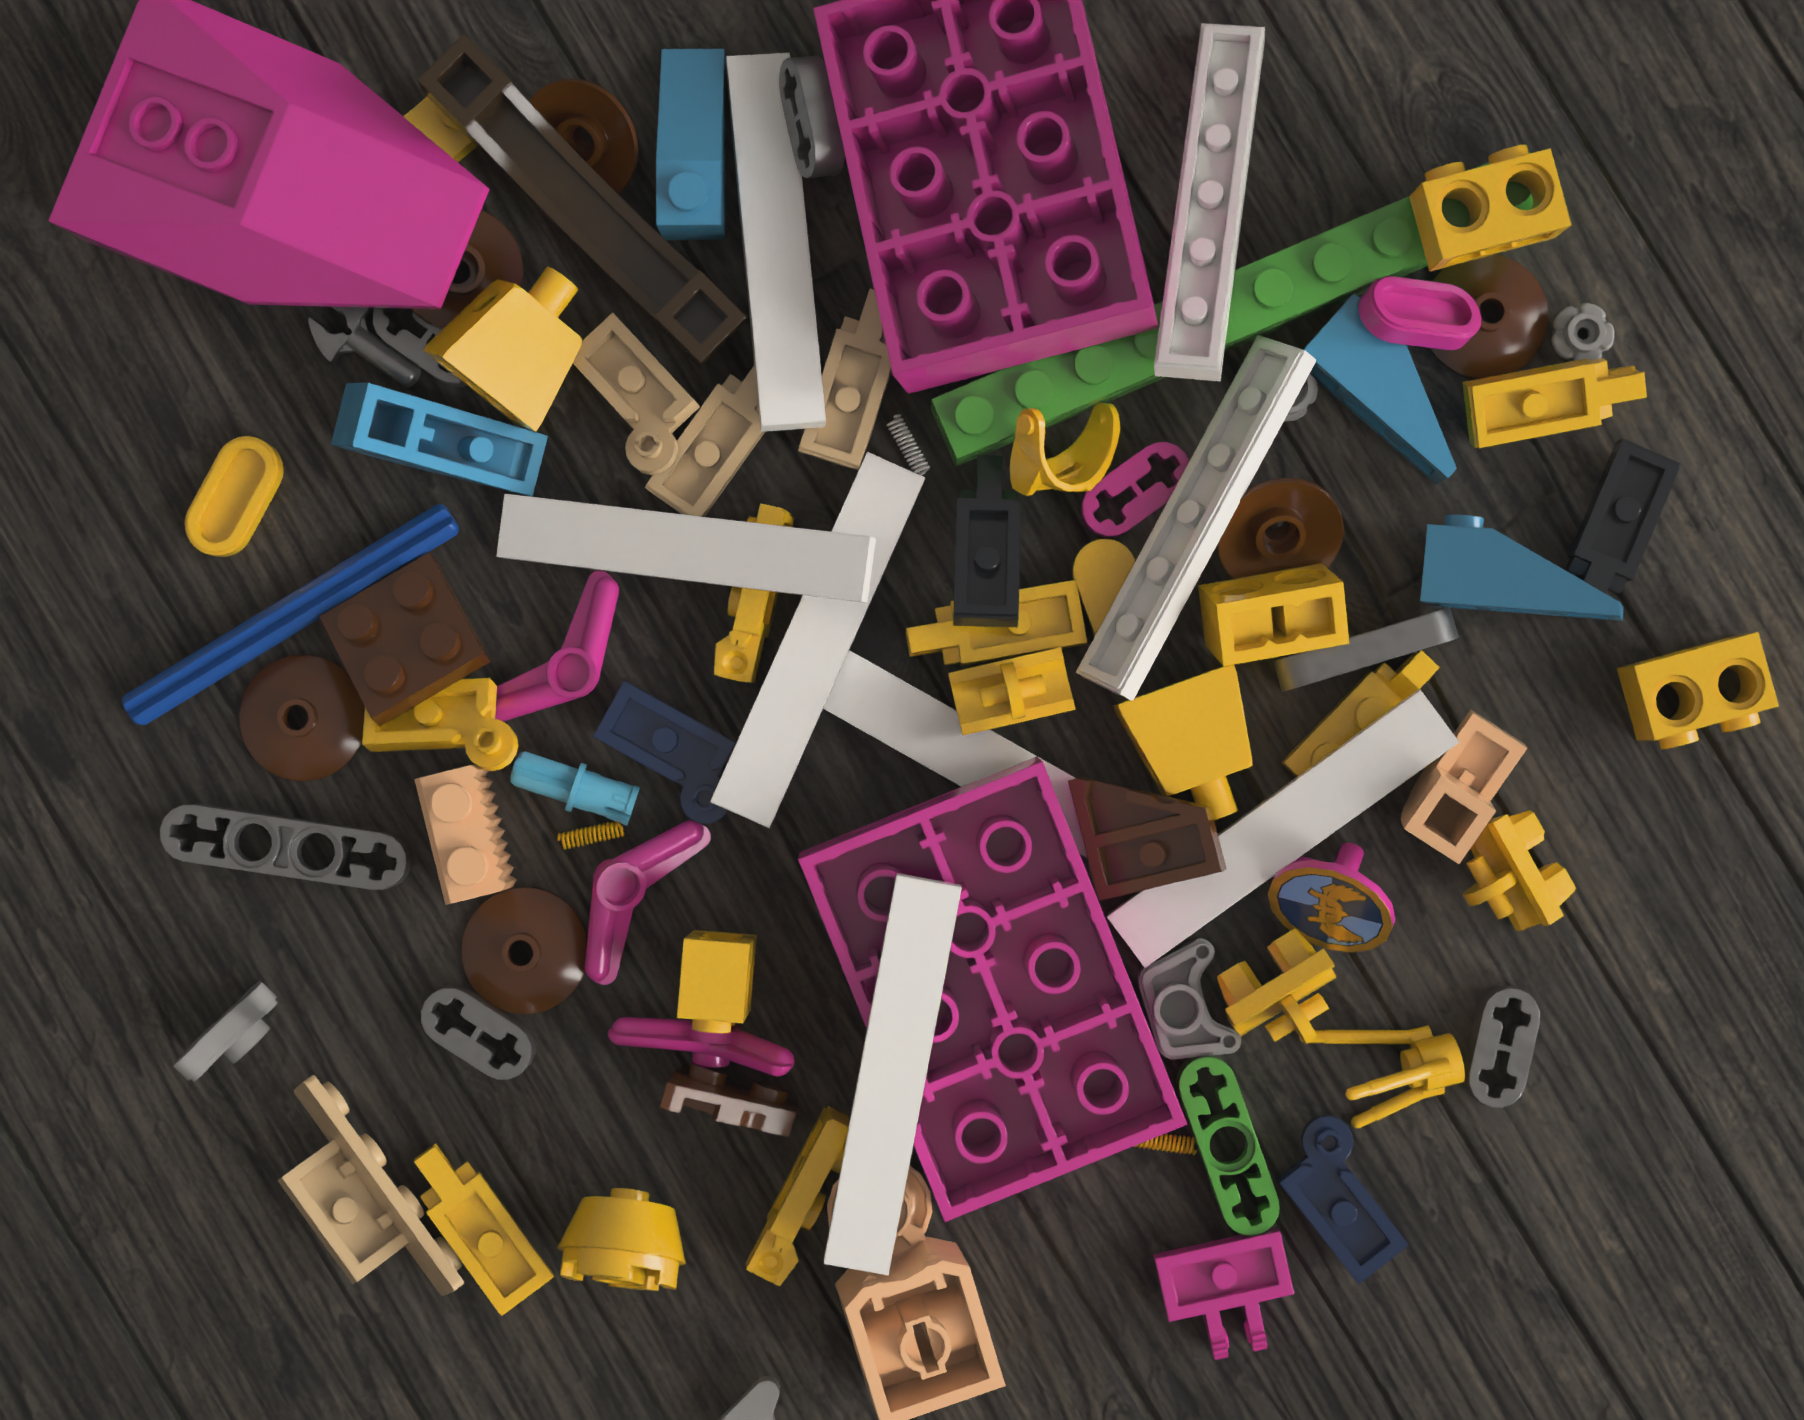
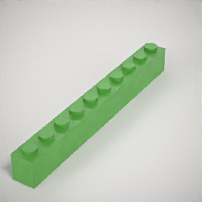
[931,150,1533,467]

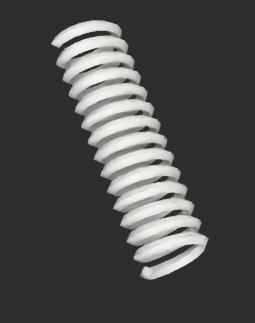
[886,414,930,476]

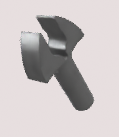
[308,307,421,388]

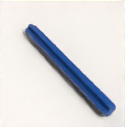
[121,504,460,725]

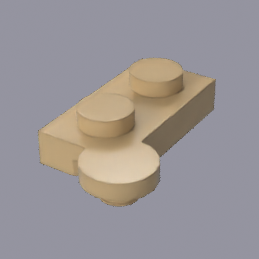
[573,313,700,475]

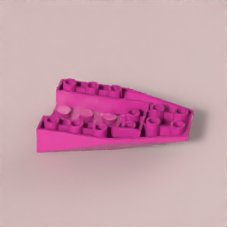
[48,0,490,309]

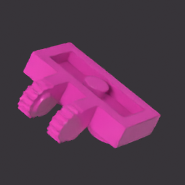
[1153,1227,1294,1360]

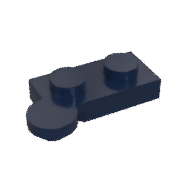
[593,681,737,824]
[1276,1115,1409,1284]

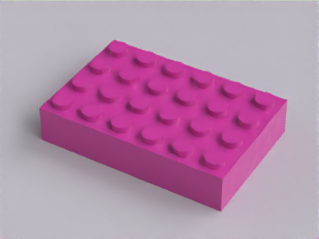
[813,0,1159,394]
[798,757,1187,1222]

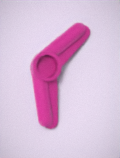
[495,570,619,722]
[585,820,711,985]
[608,1017,795,1077]

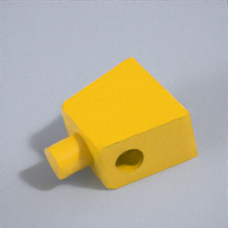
[423,267,582,432]
[1113,665,1253,820]

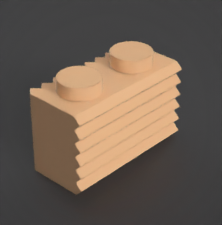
[414,765,517,905]

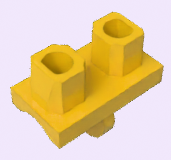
[948,647,1076,736]
[1463,810,1576,932]
[1217,929,1336,1044]

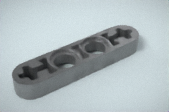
[160,804,412,890]

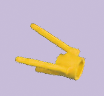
[1299,1025,1465,1128]

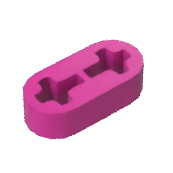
[1080,442,1189,538]

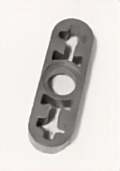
[1273,607,1459,692]

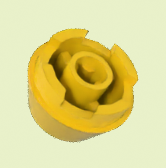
[557,1188,686,1291]

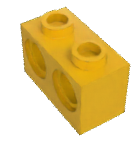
[1409,145,1571,271]
[1198,563,1349,666]
[1617,632,1779,750]
[677,930,757,1033]

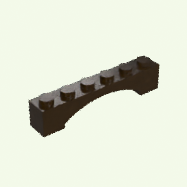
[418,34,746,368]

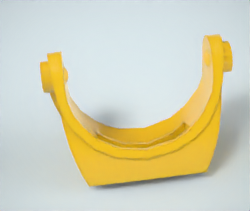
[1010,403,1120,496]

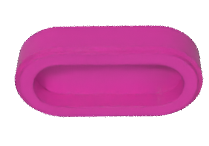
[1358,276,1481,350]

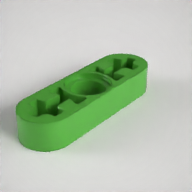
[1176,1055,1280,1236]

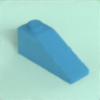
[656,49,726,240]
[1303,293,1457,485]
[331,383,548,497]
[1420,515,1624,621]

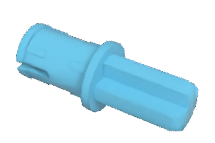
[510,751,640,826]

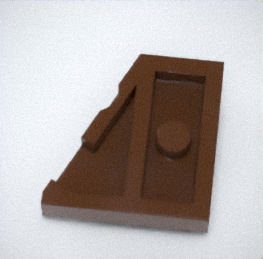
[1068,777,1226,901]
[660,1062,799,1137]

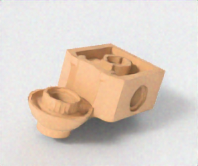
[827,1165,1005,1420]

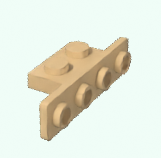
[277,1075,464,1296]

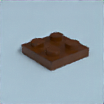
[319,552,491,726]

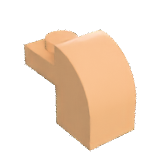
[1401,709,1527,864]

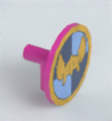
[1268,842,1395,953]

